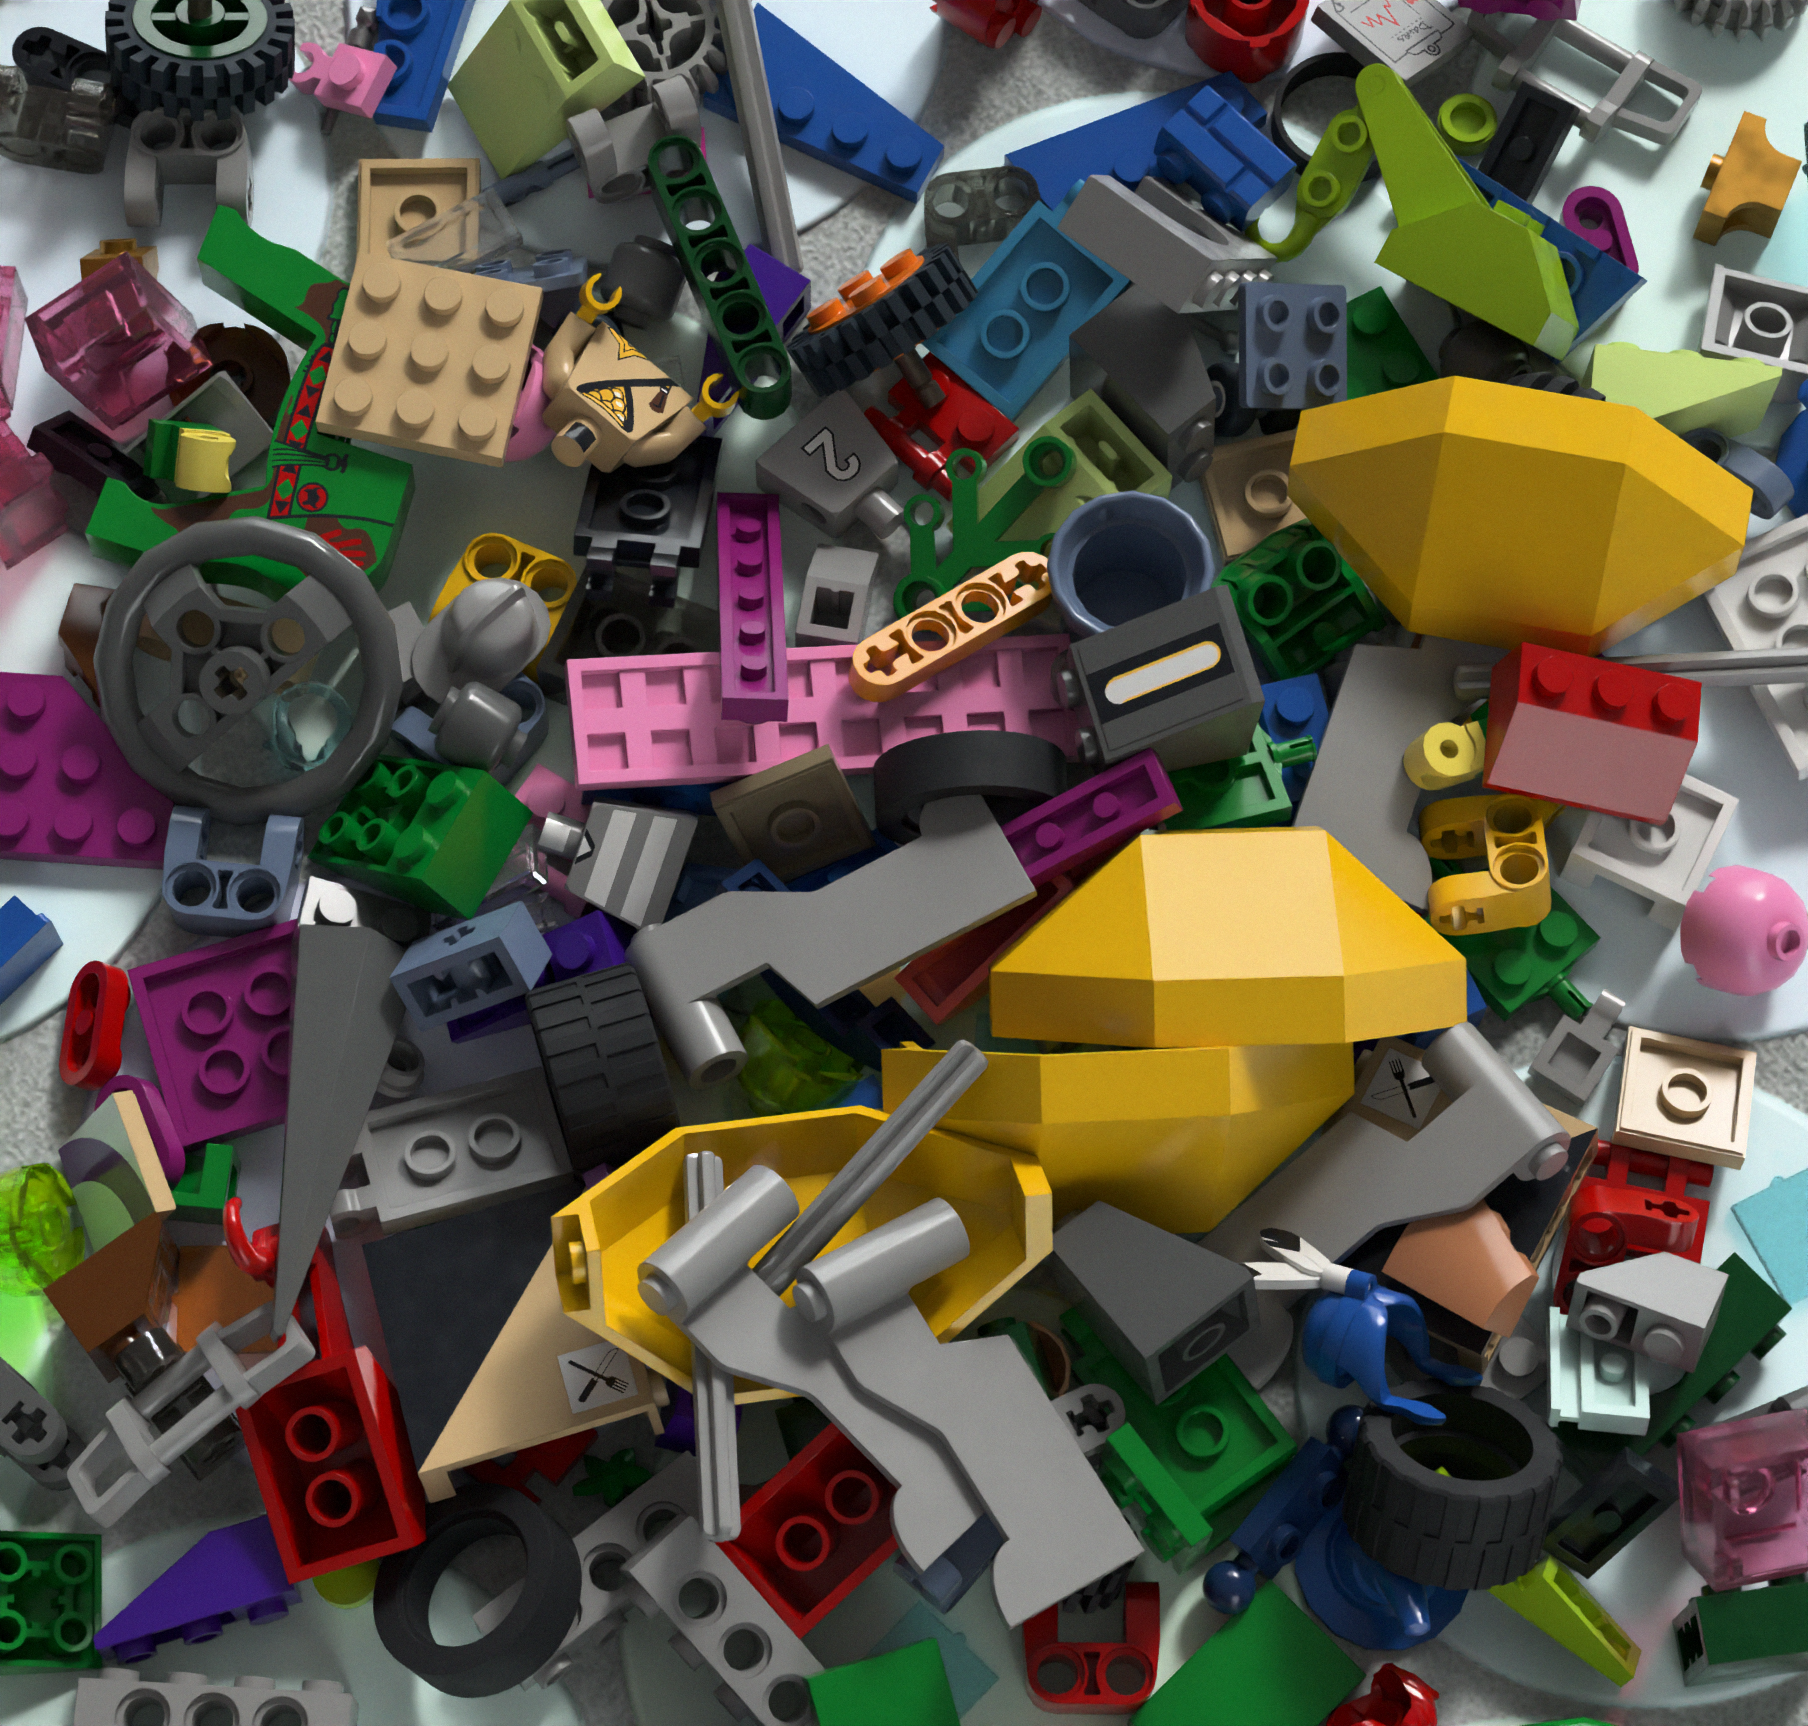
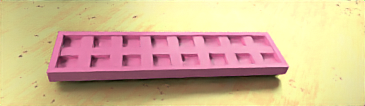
[564,634,1080,791]

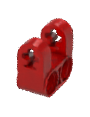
[1552,1185,1700,1315]
[1022,1581,1160,1715]

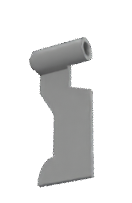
[1291,585,1512,914]
[624,795,1038,1090]
[1196,1022,1571,1391]
[637,1165,986,1575]
[793,1198,1145,1631]

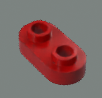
[59,960,131,1091]

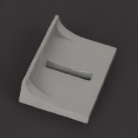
[123,371,273,503]

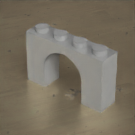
[1057,175,1278,314]

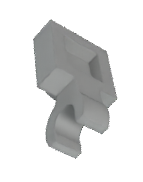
[1527,988,1626,1107]

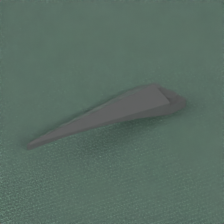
[270,875,433,1343]

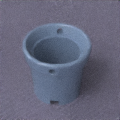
[1047,490,1215,644]

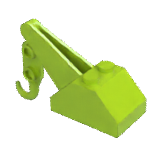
[1245,63,1579,362]

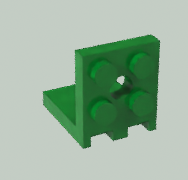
[1098,1422,1293,1577]

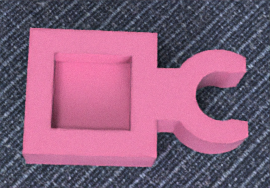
[288,42,397,119]

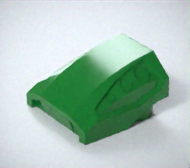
[1211,518,1387,682]

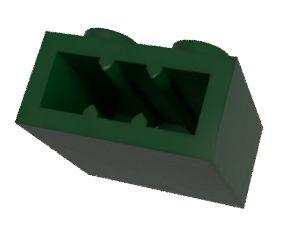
[1672,1571,1808,1687]

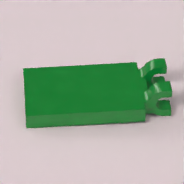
[1059,1307,1297,1518]
[1126,1579,1367,1726]
[802,1637,961,1726]

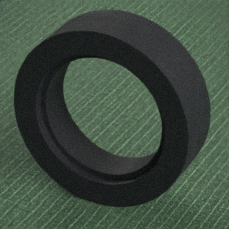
[873,730,1068,845]
[373,1483,582,1698]

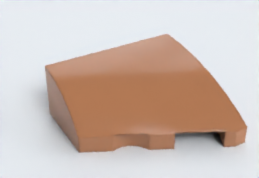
[1382,1198,1540,1338]

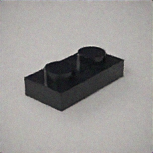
[1477,81,1580,205]
[26,410,161,501]
[1543,1447,1679,1579]

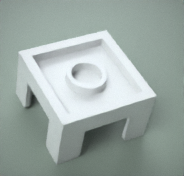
[1560,774,1740,932]

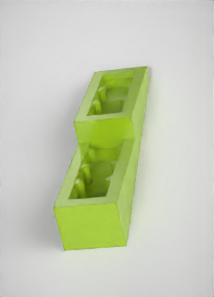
[1434,1466,1642,1687]

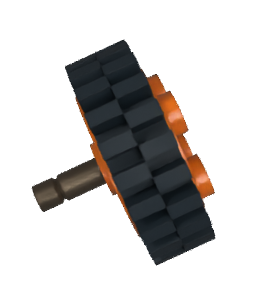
[786,243,978,410]

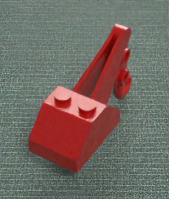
[223,1197,426,1585]

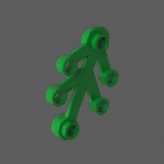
[893,436,1077,633]

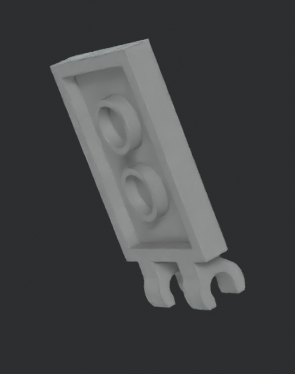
[330,1066,575,1239]

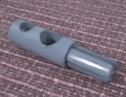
[482,148,580,214]

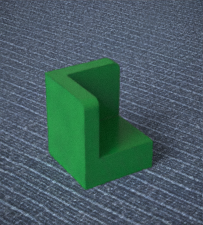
[166,1143,242,1225]

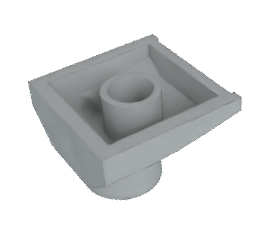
[1696,264,1808,405]

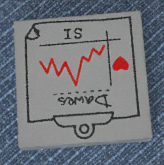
[1310,0,1475,88]

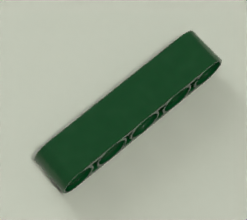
[648,134,792,420]

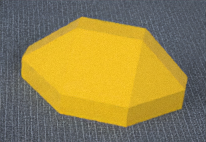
[1287,376,1754,658]
[988,826,1467,1048]
[876,1041,1355,1234]
[551,1105,1053,1405]

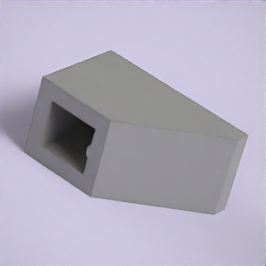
[795,543,879,648]
[1566,1251,1729,1373]

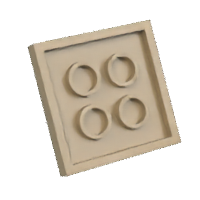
[316,252,543,468]

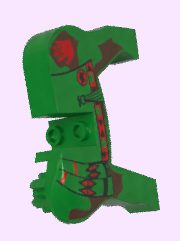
[85,204,416,602]

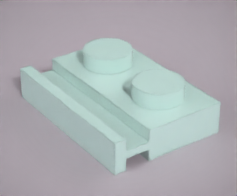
[1546,1307,1650,1436]

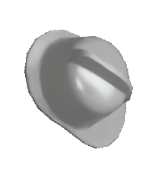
[411,577,551,704]

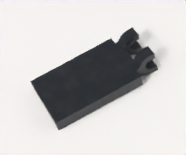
[573,436,723,608]

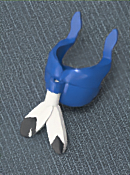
[1240,1228,1483,1426]

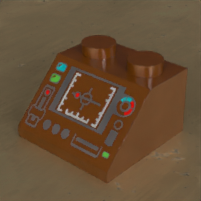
[42,1211,181,1383]

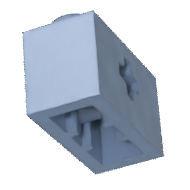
[389,900,553,1032]

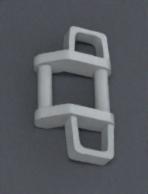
[1467,10,1703,145]
[67,1300,315,1528]

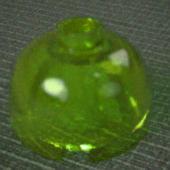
[736,999,865,1117]
[0,1163,85,1297]

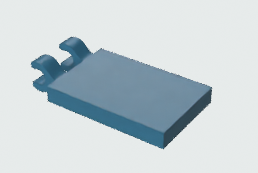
[921,179,1133,423]

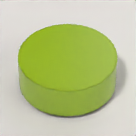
[1435,93,1498,156]
[312,1558,380,1609]

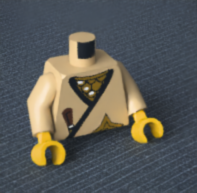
[542,273,739,473]

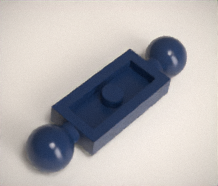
[1202,1404,1364,1615]

